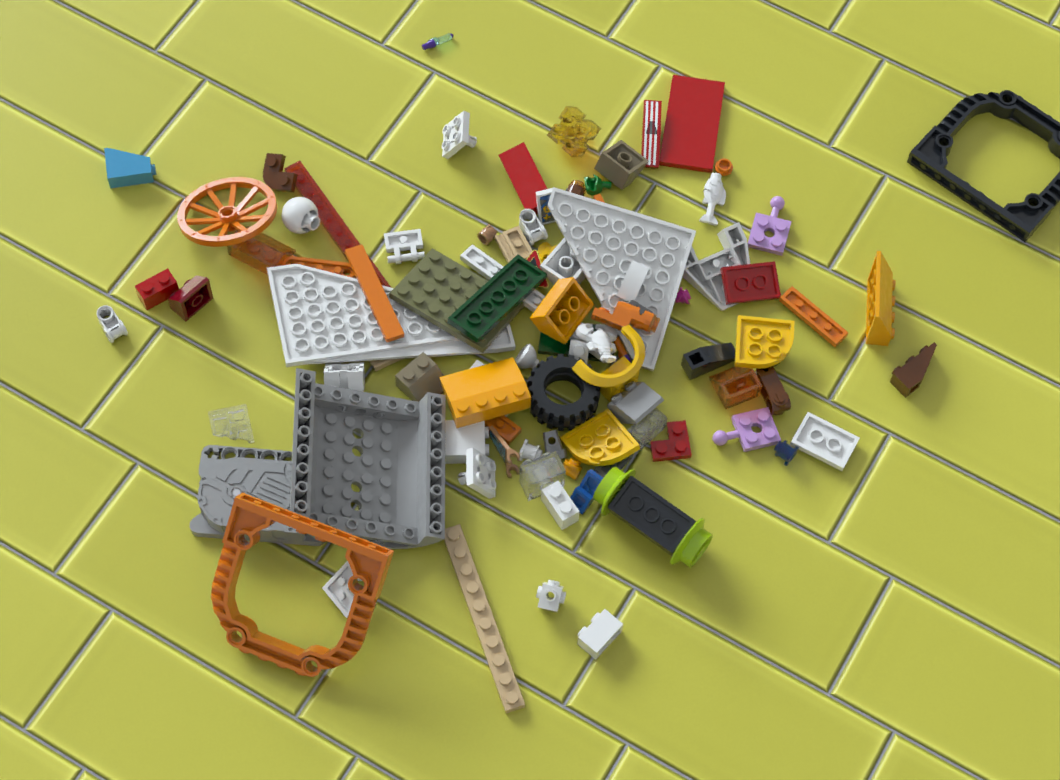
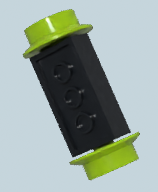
[593,467,713,568]

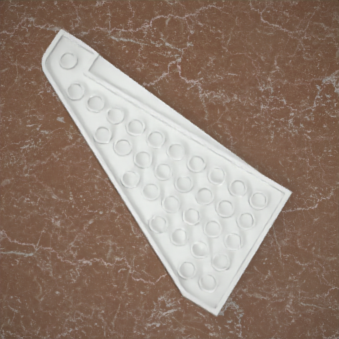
[267,264,516,367]

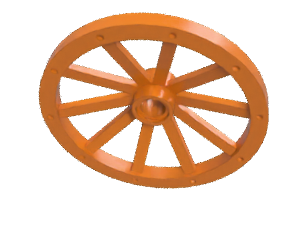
[177,177,277,247]

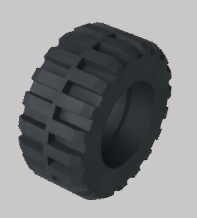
[527,354,601,431]

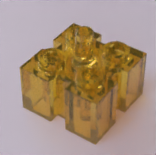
[547,106,602,157]

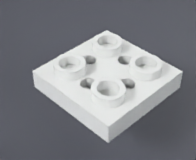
[442,111,477,159]
[458,448,496,499]

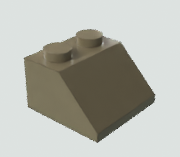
[594,140,649,190]
[395,352,444,402]

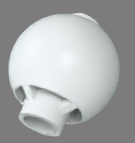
[281,197,320,234]

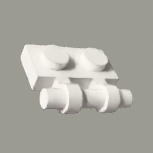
[384,229,425,264]

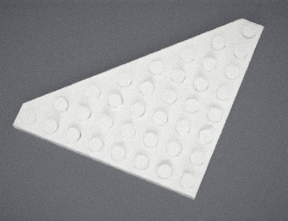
[547,187,696,371]

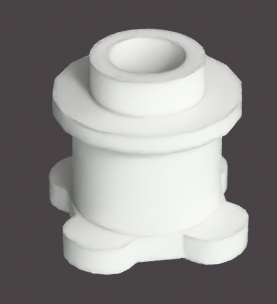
[519,439,543,464]

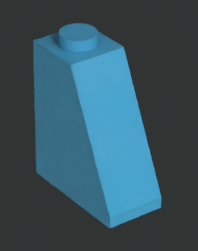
[104,148,157,188]

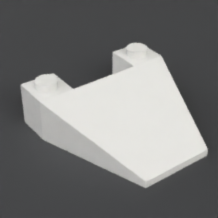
[682,222,750,311]

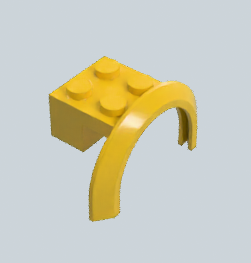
[572,325,645,402]

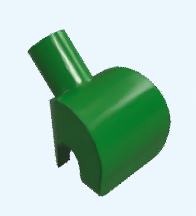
[584,174,612,196]

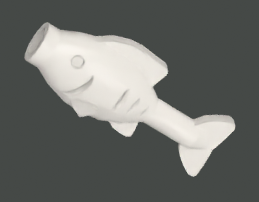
[699,173,726,226]

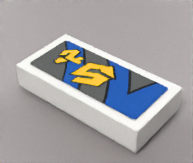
[536,188,556,225]

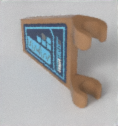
[489,426,520,478]

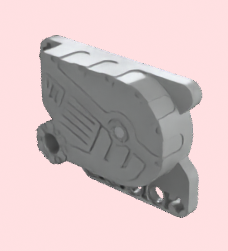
[190,445,325,546]

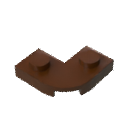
[263,153,298,193]

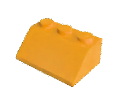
[530,277,594,344]

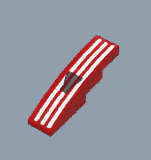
[641,100,662,169]

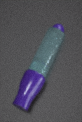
[422,33,454,50]

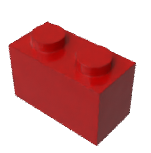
[135,268,179,310]

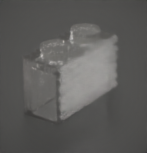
[628,408,667,451]

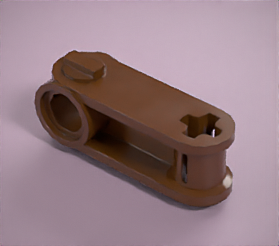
[754,366,791,415]

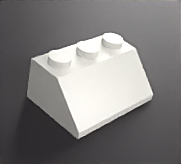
[540,237,586,286]

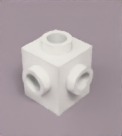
[536,580,566,612]

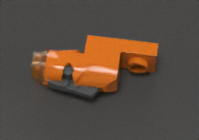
[591,300,660,333]

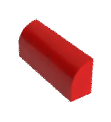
[498,142,547,215]

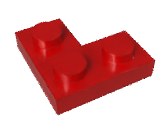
[650,420,692,462]

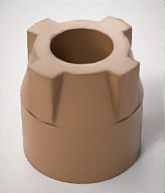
[477,224,497,245]

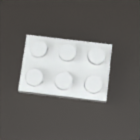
[790,412,860,471]

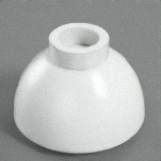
[515,344,539,369]

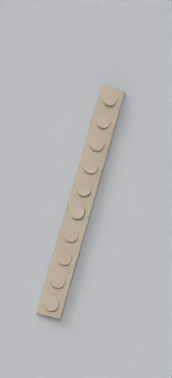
[444,524,525,714]

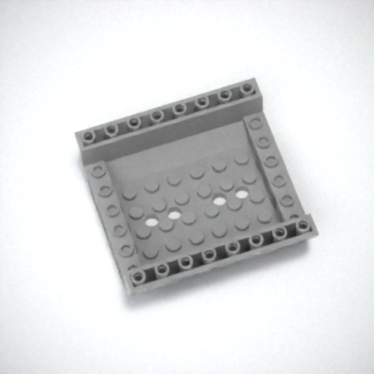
[290,368,446,549]

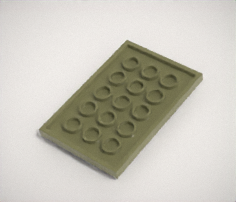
[389,248,524,353]

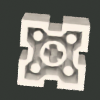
[324,362,365,392]

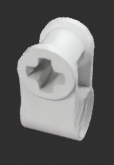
[519,209,548,246]
[96,305,128,343]

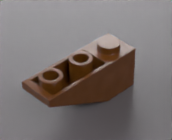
[890,342,937,398]

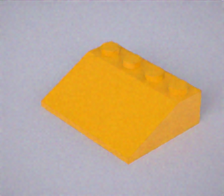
[866,251,896,346]
[439,357,531,429]

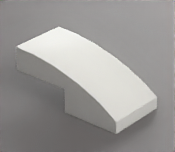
[617,260,650,301]

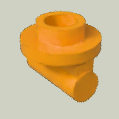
[559,457,583,481]

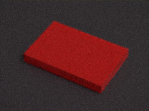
[720,261,781,305]

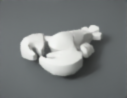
[575,323,618,363]

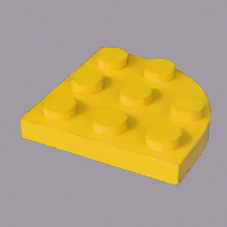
[734,315,795,369]
[560,409,640,466]

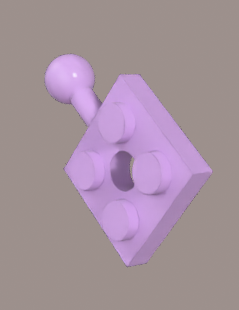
[747,196,792,256]
[712,407,781,452]

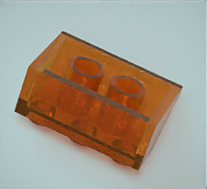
[227,226,296,275]

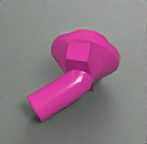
[675,287,692,304]

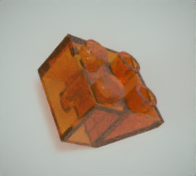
[709,367,763,409]

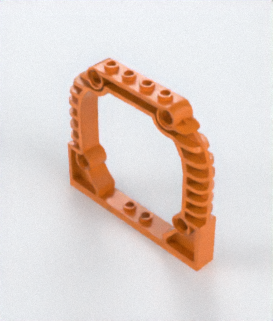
[211,492,394,677]

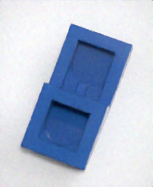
[570,469,603,514]

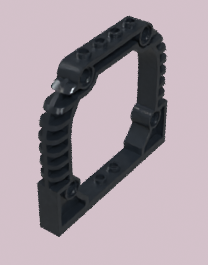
[907,90,1060,242]

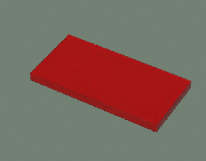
[659,75,725,173]

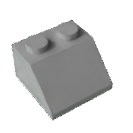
[607,381,664,424]

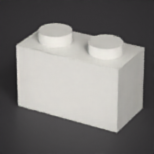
[541,481,580,530]
[577,609,623,660]

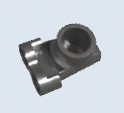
[543,430,567,462]

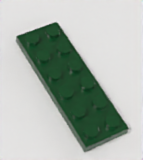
[447,255,547,343]

